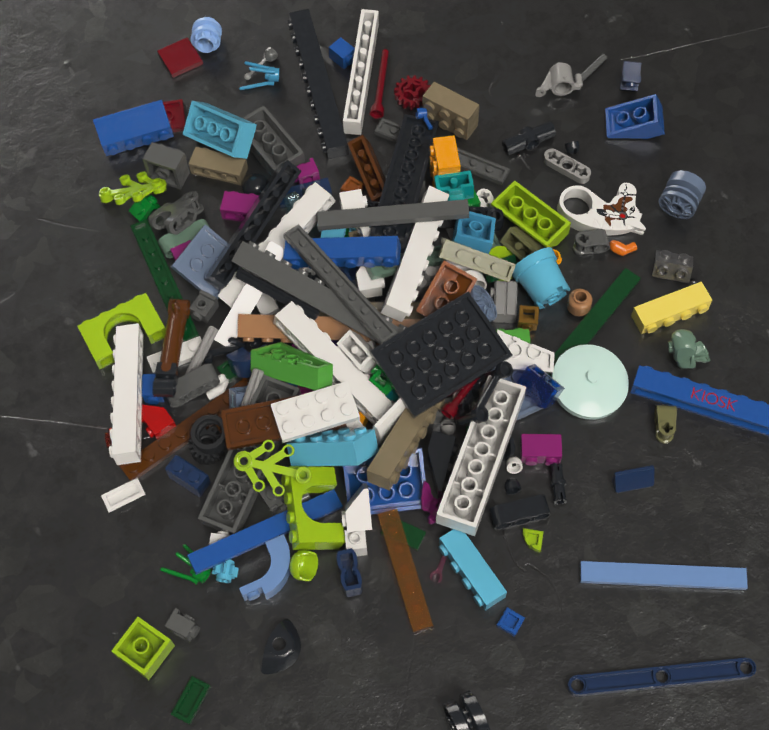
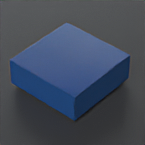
[496,607,525,637]

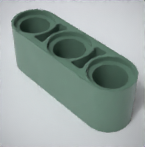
[158,219,211,259]

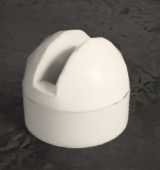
[506,456,523,474]

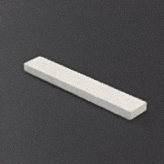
[214,241,284,346]

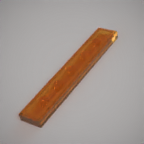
[378,509,433,633]

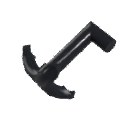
[205,337,247,364]

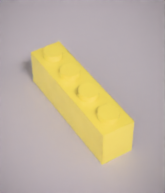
[631,282,712,334]

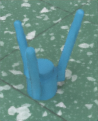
[239,61,279,90]

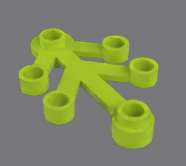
[99,172,167,205]
[234,440,312,497]

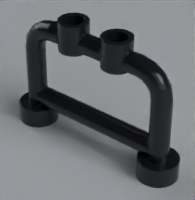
[455,361,513,425]

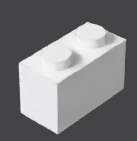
[336,330,377,374]

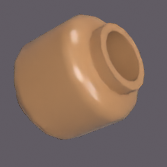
[567,289,592,317]

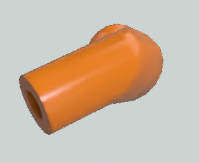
[609,240,637,256]

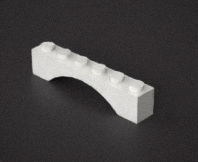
[339,189,385,298]

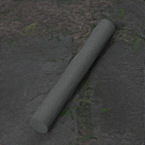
[573,54,607,83]

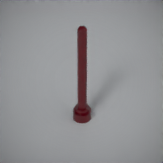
[370,49,389,119]
[440,377,480,420]

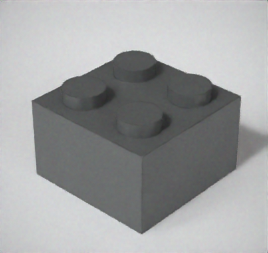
[143,142,190,189]

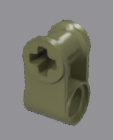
[655,405,677,444]

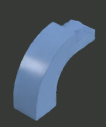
[239,534,291,601]

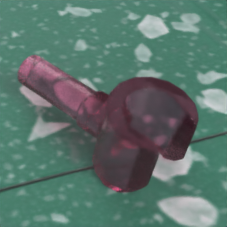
[430,556,447,583]

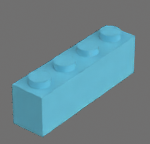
[438,529,507,611]

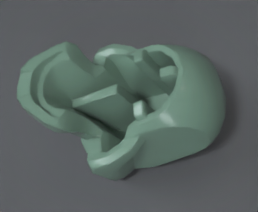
[668,329,710,369]

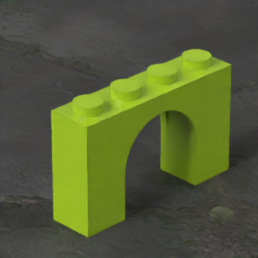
[77,293,166,369]
[281,466,345,550]

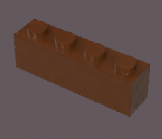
[348,135,386,202]

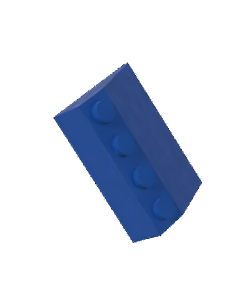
[343,446,426,515]

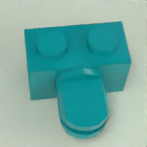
[434,170,474,201]

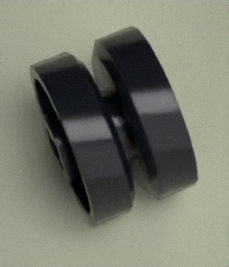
[442,690,490,730]

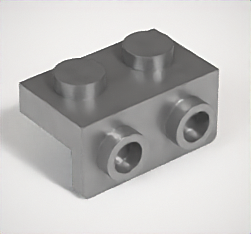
[652,250,693,283]

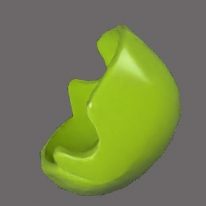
[289,550,318,582]

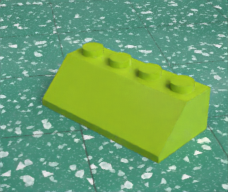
[491,181,571,248]

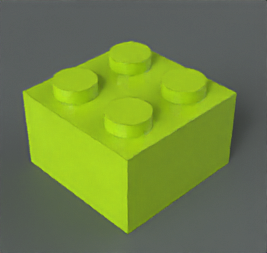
[111,617,175,680]

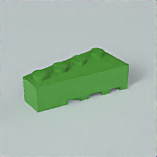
[251,342,333,391]

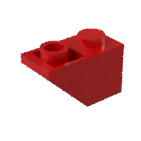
[142,405,176,440]

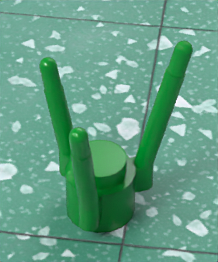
[160,544,212,585]

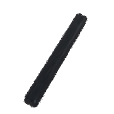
[236,268,320,320]

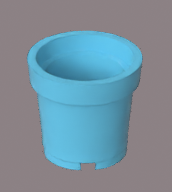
[512,247,571,309]

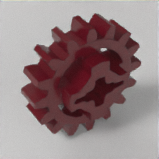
[394,75,431,110]

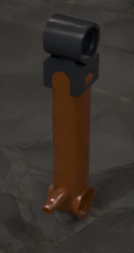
[153,299,190,398]

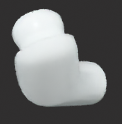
[206,374,229,400]

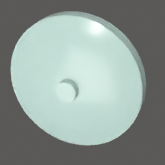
[551,344,629,420]

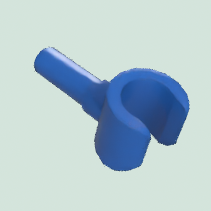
[415,108,433,130]

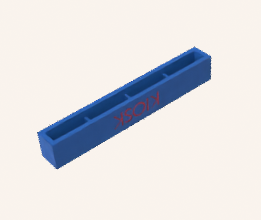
[630,365,769,436]

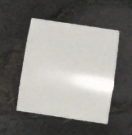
[373,398,406,448]

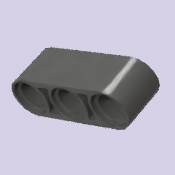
[167,364,220,407]

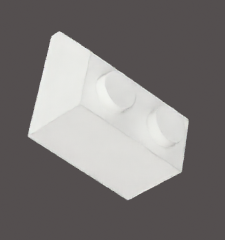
[341,483,372,532]

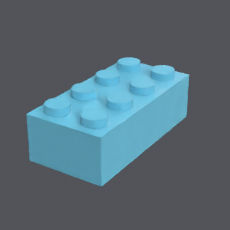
[182,100,257,159]
[286,427,379,466]

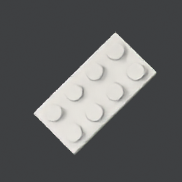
[270,381,360,443]

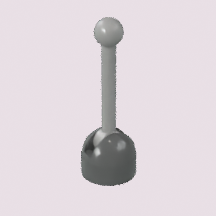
[244,47,278,80]

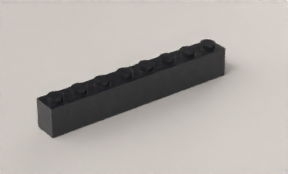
[204,160,301,290]

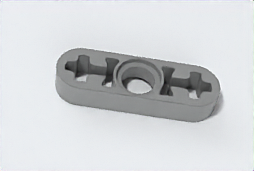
[544,149,591,184]

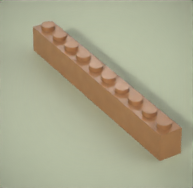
[238,314,422,346]

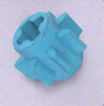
[212,560,239,583]

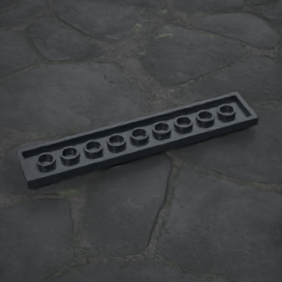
[369,114,439,254]

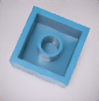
[452,211,496,254]

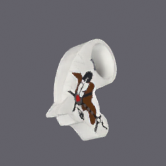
[557,183,646,236]

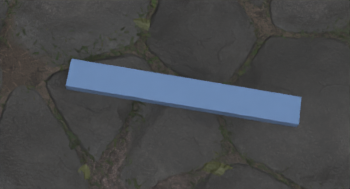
[580,561,748,590]

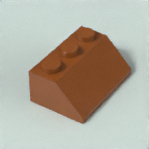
[416,260,477,317]

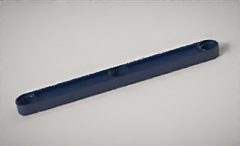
[567,658,756,697]

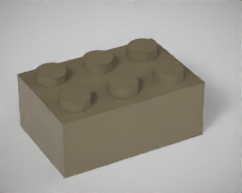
[423,82,479,140]

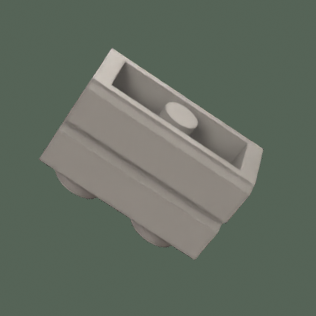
[490,281,517,323]

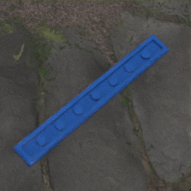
[187,489,343,575]

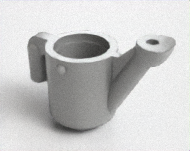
[535,62,583,97]

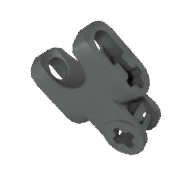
[149,191,204,235]

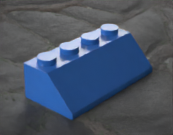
[93,100,174,156]

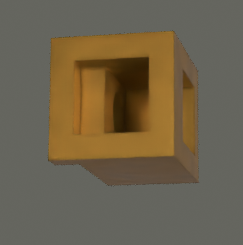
[517,305,539,331]

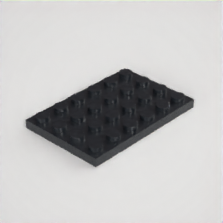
[370,291,513,418]

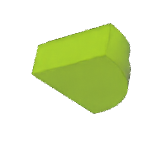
[523,528,543,553]

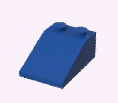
[605,94,665,139]

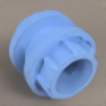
[191,17,222,53]

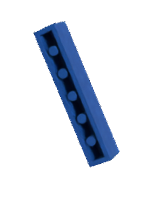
[283,236,401,269]

